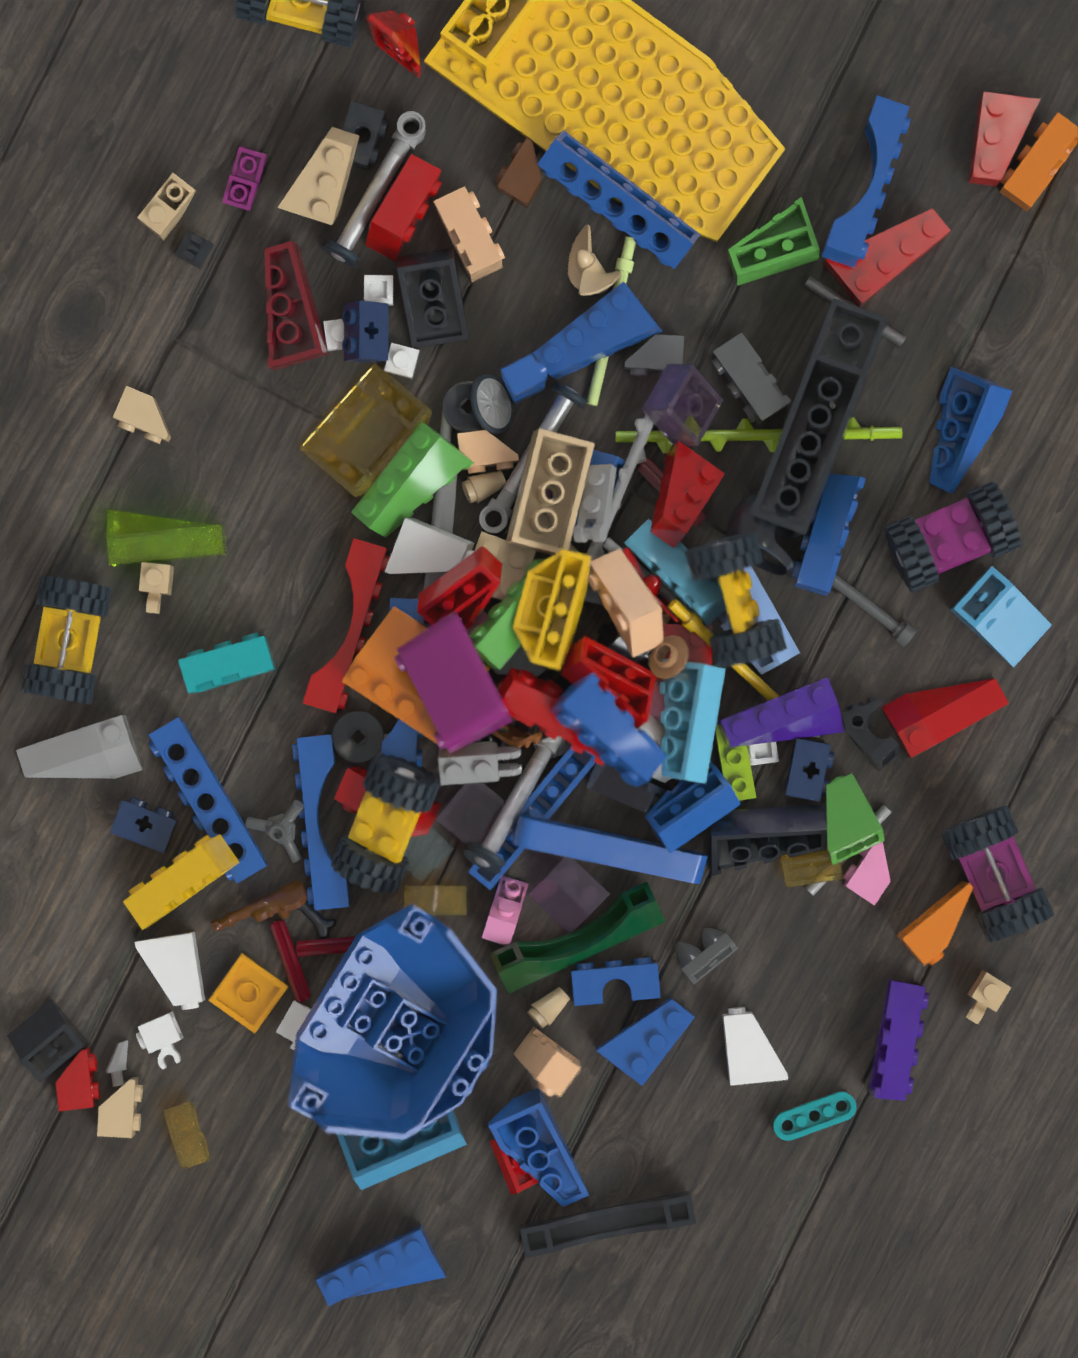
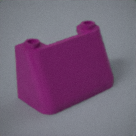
[394,612,513,753]

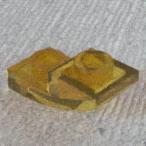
[405,886,466,916]
[164,1102,210,1169]

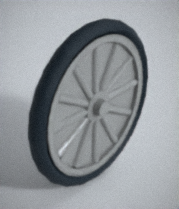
[470,374,513,434]

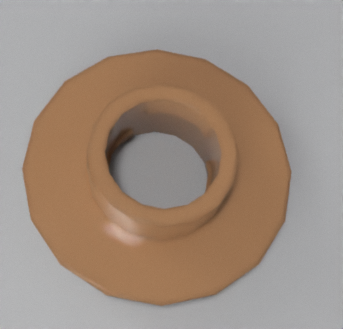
[649,635,688,679]

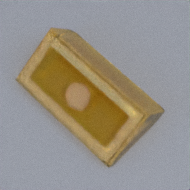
[781,846,843,887]

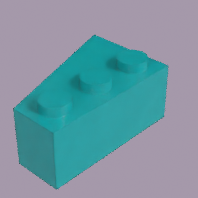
[178,632,276,694]

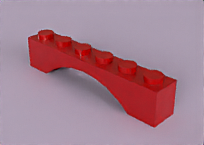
[303,538,391,714]

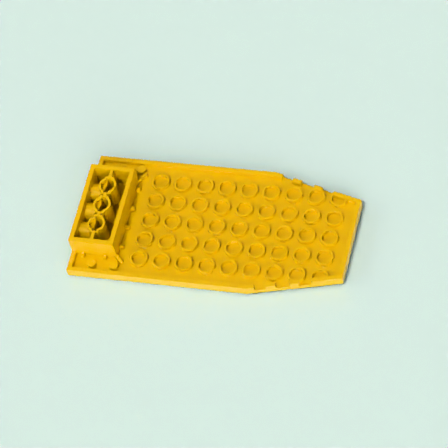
[424,0,785,242]

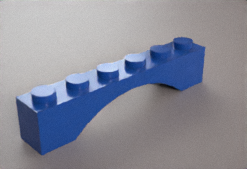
[821,95,911,268]
[381,598,428,767]
[292,735,351,910]

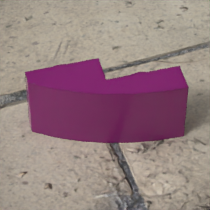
[222,146,268,211]

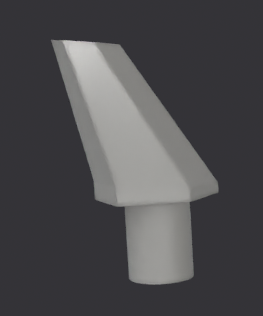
[105,1040,128,1087]

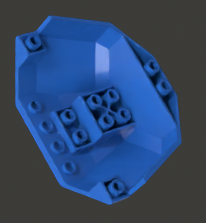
[288,904,497,1140]

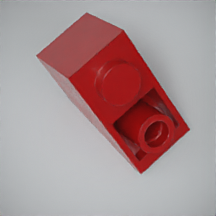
[56,1047,101,1111]

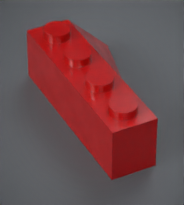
[497,667,605,766]

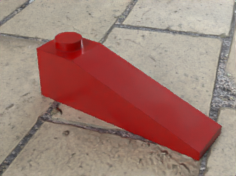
[368,10,421,78]
[881,678,1009,758]

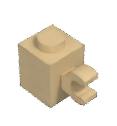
[139,562,174,614]
[966,970,1011,1024]

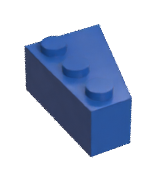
[645,761,741,853]
[596,997,695,1086]

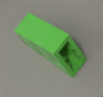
[826,773,885,865]

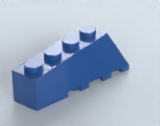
[791,474,866,596]
[551,673,667,787]
[316,1225,446,1306]

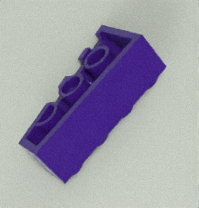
[717,678,844,748]
[868,979,929,1101]

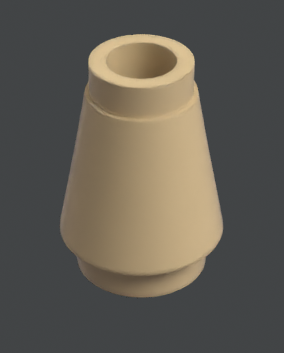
[462,470,506,503]
[527,987,570,1029]

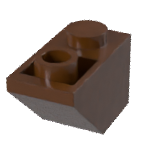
[495,138,542,208]

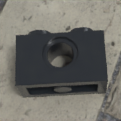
[343,101,389,171]

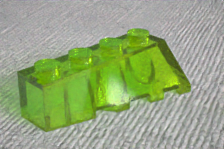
[106,509,227,566]

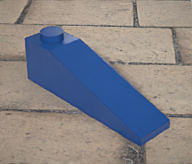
[929,367,1012,494]
[488,1087,589,1207]

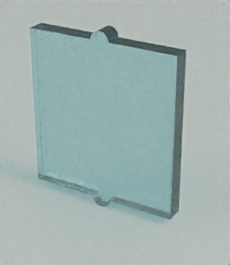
[403,826,454,882]

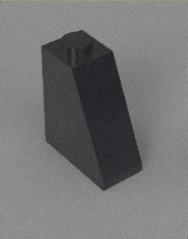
[586,763,667,814]

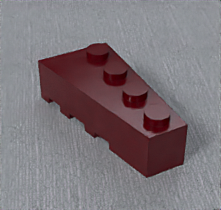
[264,241,329,370]

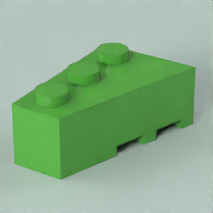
[728,197,820,286]

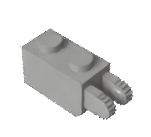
[438,741,522,785]

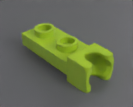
[715,724,756,801]

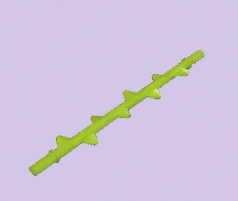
[616,417,902,454]

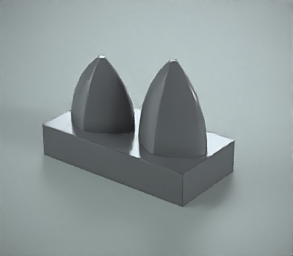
[677,928,739,984]

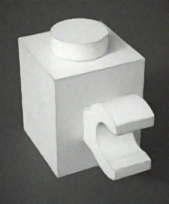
[136,1011,184,1069]

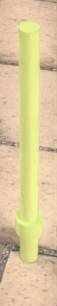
[586,236,636,406]

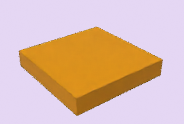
[209,953,289,1033]

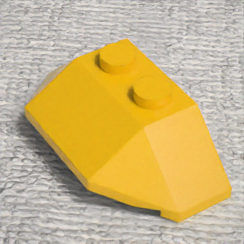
[513,549,591,670]

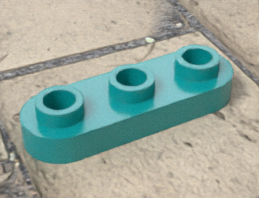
[773,1091,857,1141]

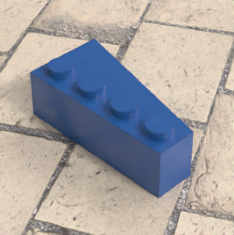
[533,282,663,380]

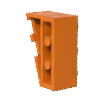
[1000,113,1078,212]

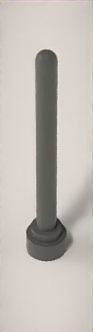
[801,554,918,648]

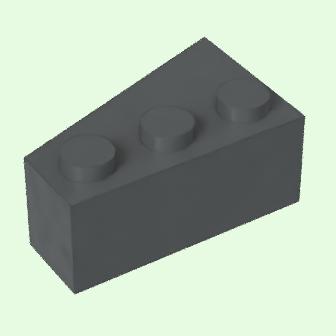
[711,333,791,426]

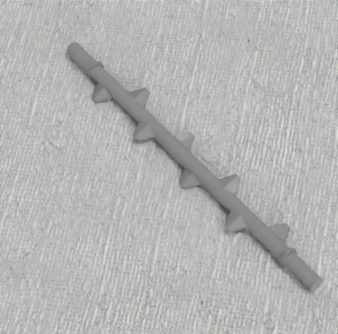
[586,381,670,575]

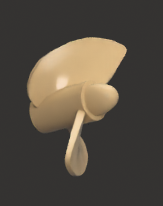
[568,225,621,295]

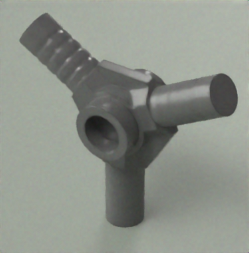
[246,800,304,863]

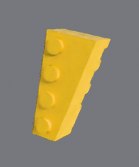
[123,834,240,930]

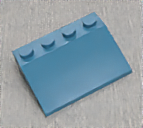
[336,1110,467,1190]

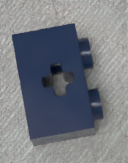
[342,301,388,363]
[784,739,834,802]
[110,797,179,853]

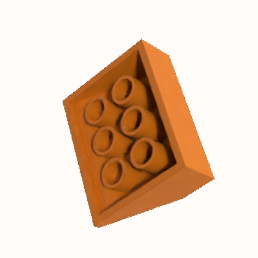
[342,607,490,743]

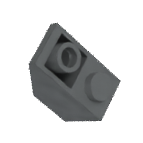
[624,334,684,378]

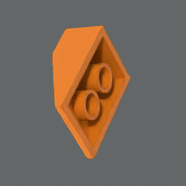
[896,881,973,966]

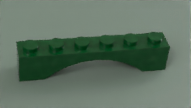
[490,882,666,994]

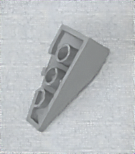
[16,715,143,779]

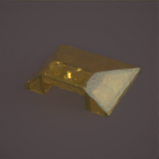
[299,363,432,497]

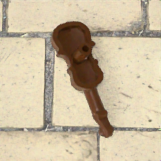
[210,881,307,931]

